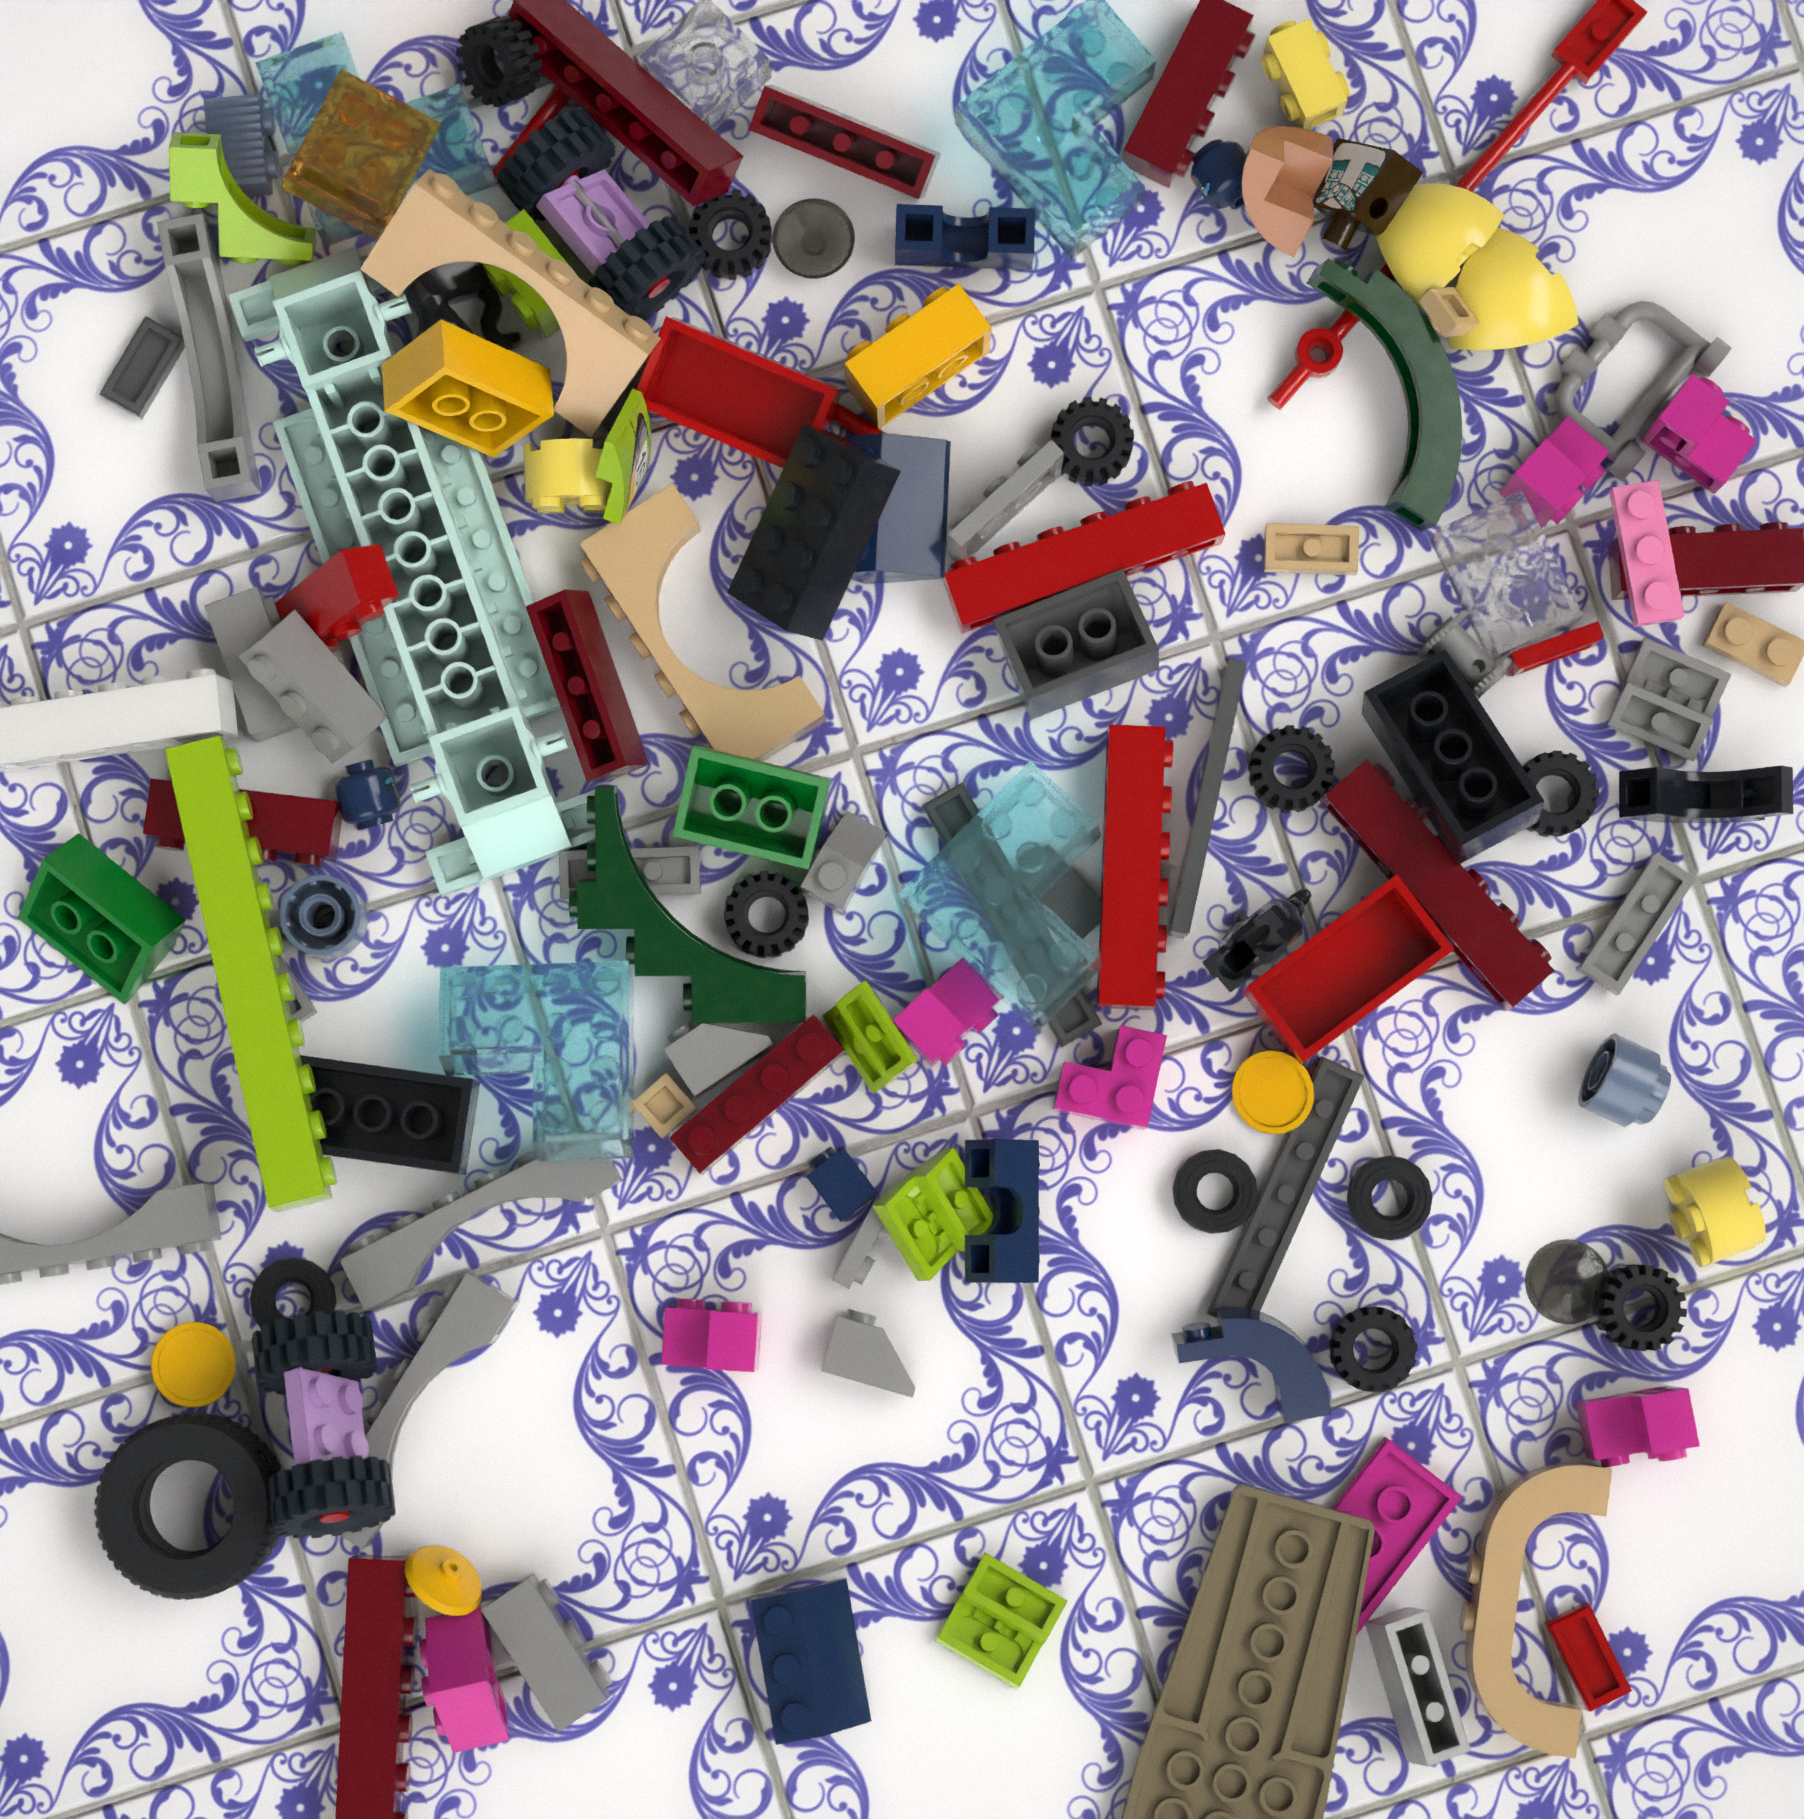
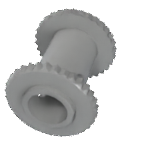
[1418,610,1512,699]

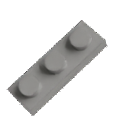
[559,846,701,899]
[1577,852,1696,995]

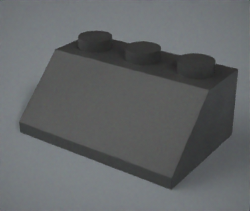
[993,569,1159,720]

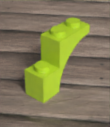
[169,132,316,265]

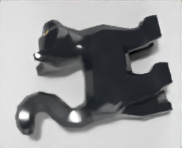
[403,261,521,350]
[1202,889,1312,993]

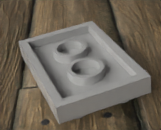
[948,439,1064,562]

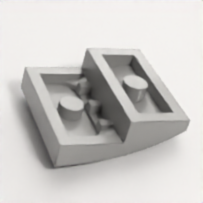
[1607,637,1732,761]

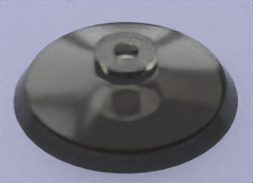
[773,198,855,279]
[1525,1239,1609,1324]

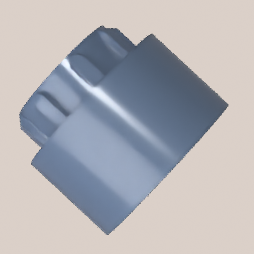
[280,874,368,959]
[1578,1034,1671,1127]

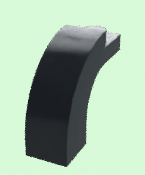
[1619,765,1793,823]

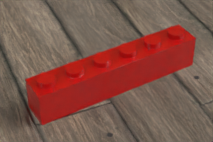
[943,481,1226,634]
[1096,724,1174,1010]

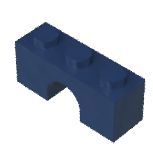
[895,204,1036,270]
[965,1139,1040,1283]

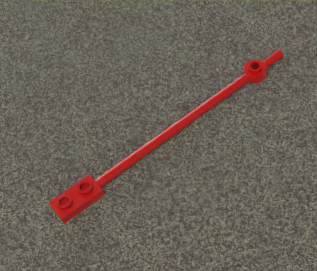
[1267,0,1648,410]

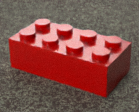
[636,316,844,468]
[1241,874,1455,1064]

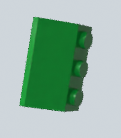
[672,745,831,870]
[17,833,186,1004]

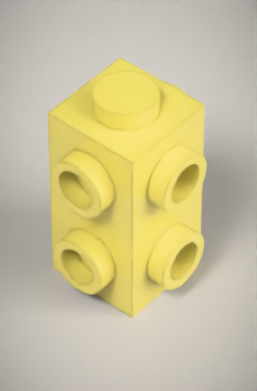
[1261,19,1350,130]

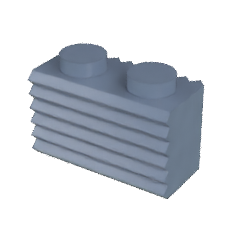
[203,94,280,197]

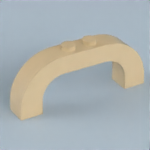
[1460,1462,1612,1759]

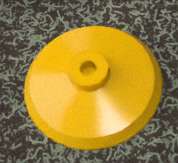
[1232,1050,1314,1134]
[151,1322,236,1408]
[405,1545,482,1616]

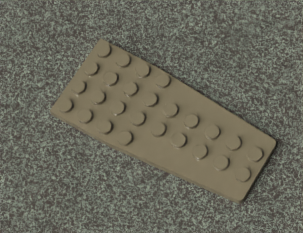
[1121,1484,1375,1819]

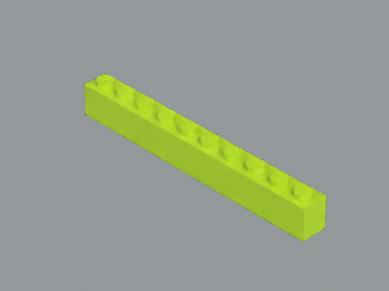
[165,735,337,1212]

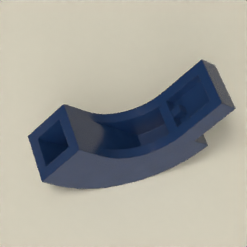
[1171,1307,1332,1422]

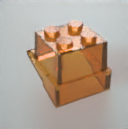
[282,69,442,240]

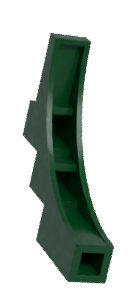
[569,785,806,1023]

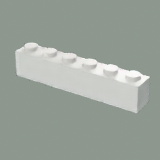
[0,669,238,772]

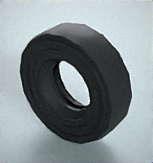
[1172,1149,1258,1234]
[1347,1155,1433,1240]
[250,1257,336,1329]

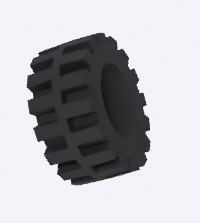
[1522,750,1599,837]
[1329,1306,1418,1392]

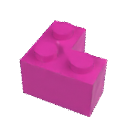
[1640,374,1757,494]
[1499,416,1610,530]
[893,959,1000,1067]
[1053,1025,1167,1130]
[661,1298,762,1372]
[1575,1386,1700,1467]
[419,1606,509,1753]

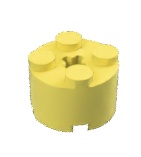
[524,439,612,514]
[1663,1156,1766,1268]

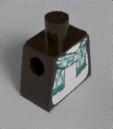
[1313,138,1423,252]

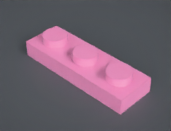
[1609,480,1684,627]

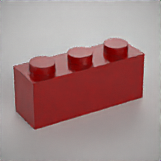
[275,544,399,653]

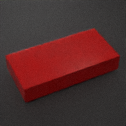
[1506,621,1604,676]
[1544,1602,1632,1712]

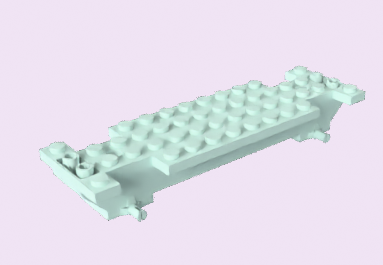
[227,242,595,897]

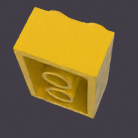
[844,283,992,429]
[382,319,554,458]

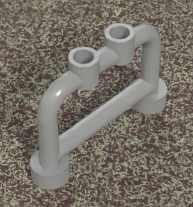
[1555,301,1732,482]

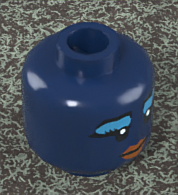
[1190,139,1246,210]
[334,759,401,830]

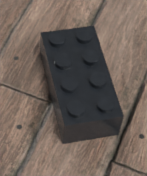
[727,423,901,641]
[1362,649,1544,865]
[300,1055,480,1175]

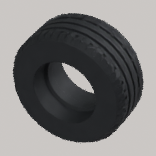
[94,1413,280,1600]

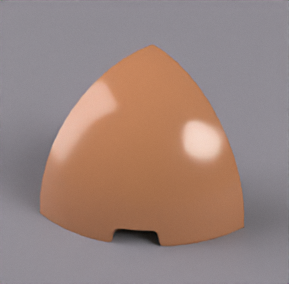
[1242,126,1334,257]

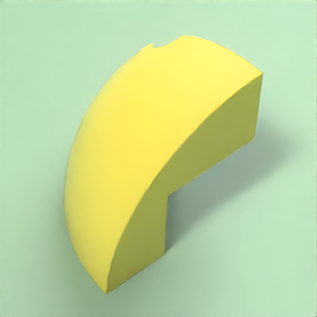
[1376,183,1504,308]
[1449,228,1579,350]

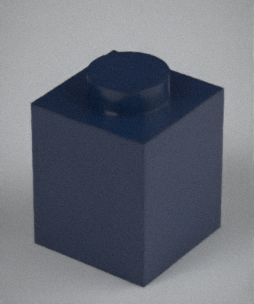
[806,1146,878,1222]

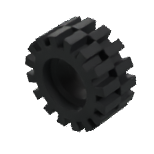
[456,16,542,107]
[688,189,772,280]
[1050,397,1134,487]
[1248,725,1335,813]
[724,871,809,958]
[1592,1264,1687,1351]

